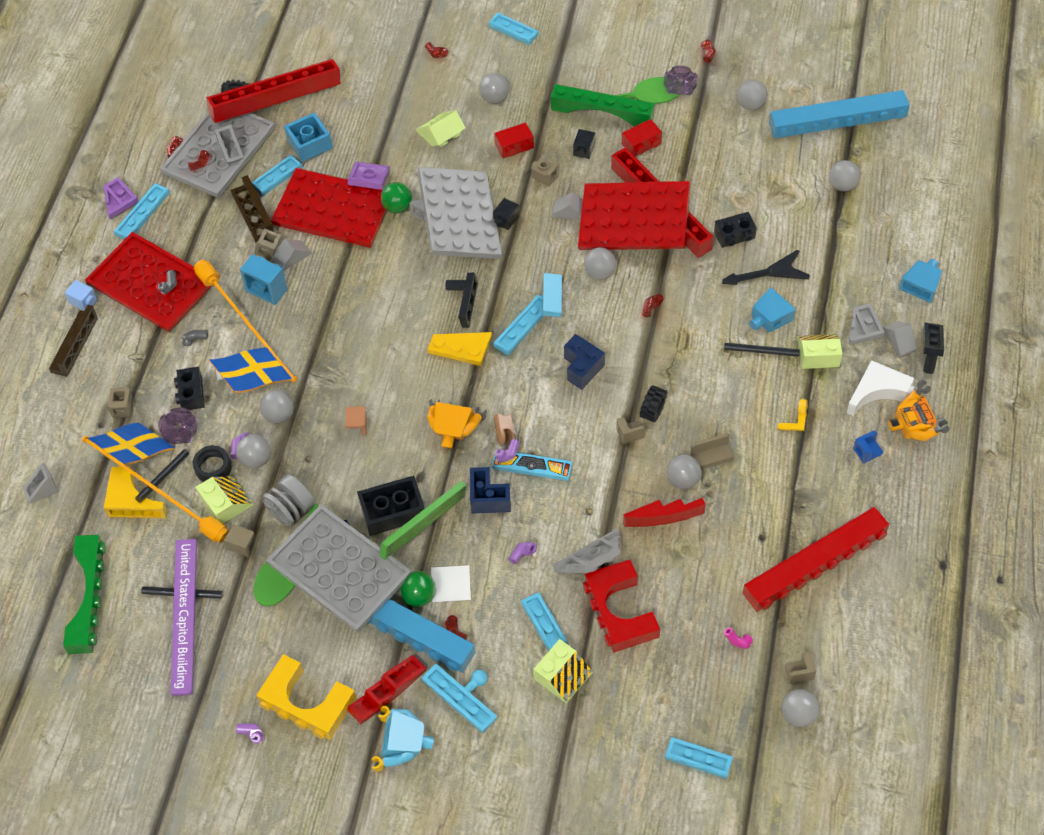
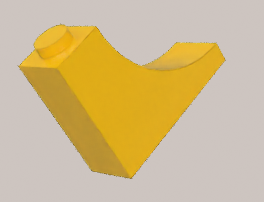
[104,466,168,518]

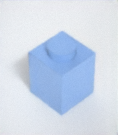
[64,280,97,311]

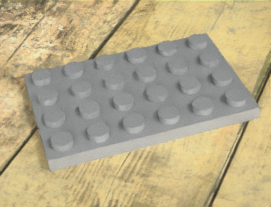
[160,112,276,198]
[417,167,502,259]
[266,504,412,633]

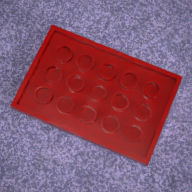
[271,168,387,248]
[577,181,691,250]
[85,232,212,332]

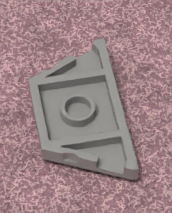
[552,529,621,573]

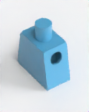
[899,259,942,303]
[749,288,796,332]

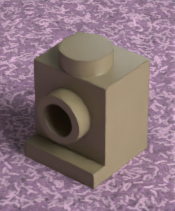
[531,158,559,187]
[254,228,281,261]
[108,387,133,418]

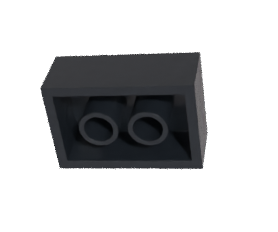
[357,475,425,536]

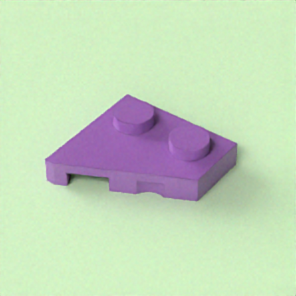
[104,177,138,219]

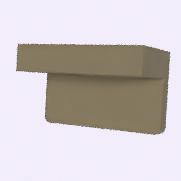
[690,433,734,470]

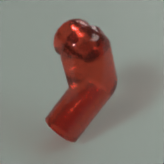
[701,40,716,63]
[425,42,448,58]
[188,150,209,171]
[642,294,664,318]
[445,615,468,640]

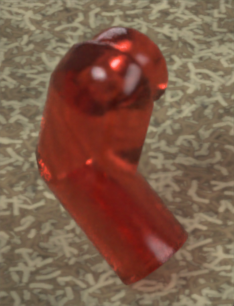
[167,136,183,158]

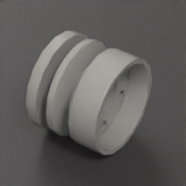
[262,474,315,527]

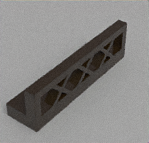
[230,175,274,243]
[49,304,98,377]

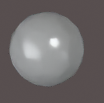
[479,73,509,104]
[737,80,767,110]
[829,160,861,192]
[584,247,616,280]
[260,390,294,424]
[236,434,271,469]
[666,454,702,489]
[782,689,820,728]

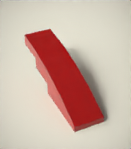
[623,498,706,527]
[347,655,427,725]

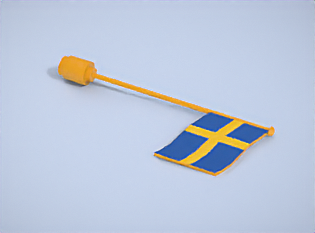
[194,259,297,393]
[82,423,229,543]

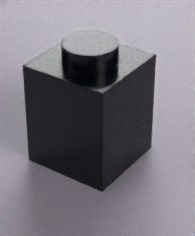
[573,129,595,159]
[493,198,520,230]

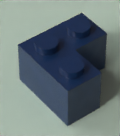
[564,334,605,390]
[470,467,511,514]

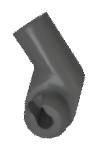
[158,270,177,294]
[181,330,208,346]

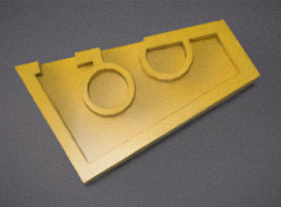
[427,332,492,366]

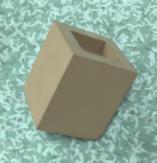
[616,417,645,444]
[224,524,254,557]
[785,652,817,684]

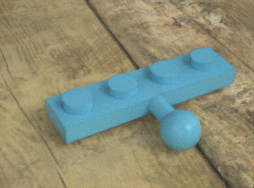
[421,664,497,734]

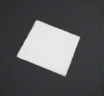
[431,565,471,602]

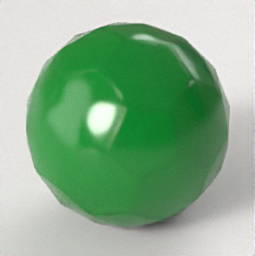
[381,182,412,214]
[400,571,436,607]

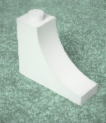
[847,360,915,416]

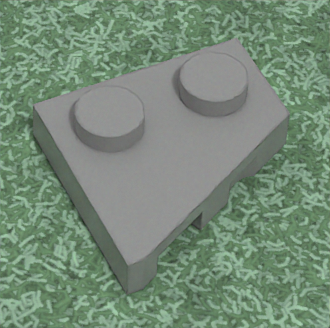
[849,303,885,345]

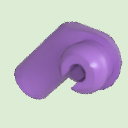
[230,432,250,459]
[495,439,520,462]
[508,542,537,564]
[236,723,264,744]

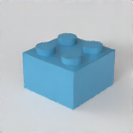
[284,112,333,162]
[240,254,288,305]

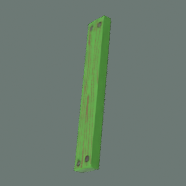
[380,481,467,560]

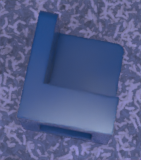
[853,430,883,464]

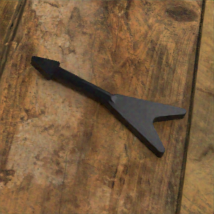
[722,250,810,285]

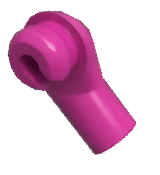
[724,627,753,649]

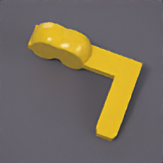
[778,399,808,431]

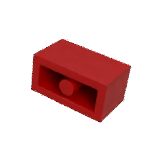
[621,119,662,156]
[494,122,534,159]

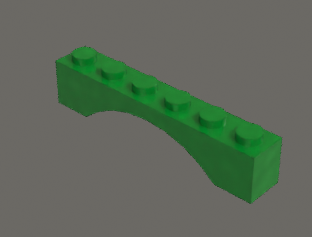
[551,84,655,127]
[63,534,106,654]

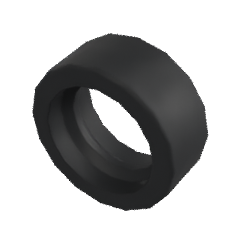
[192,445,232,482]

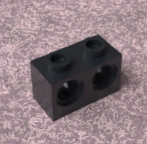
[714,211,757,248]
[174,366,205,411]

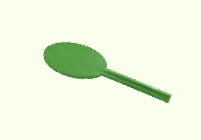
[615,77,683,104]
[254,504,319,606]

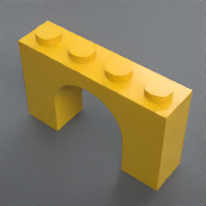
[256,654,357,740]

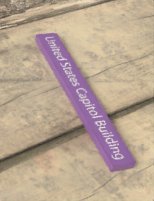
[171,539,197,696]

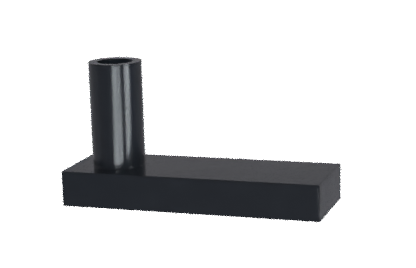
[445,272,478,328]
[923,322,944,374]

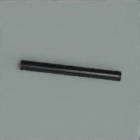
[724,343,800,357]
[135,449,189,503]
[141,586,223,599]

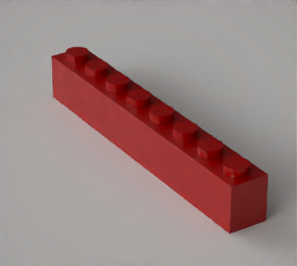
[206,59,341,123]
[611,147,714,258]
[742,507,890,612]

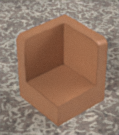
[345,406,367,435]

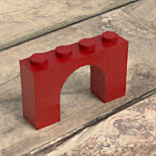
[582,559,660,653]

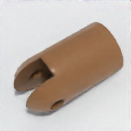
[494,413,515,446]

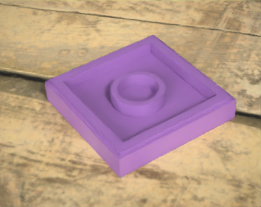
[348,162,390,190]

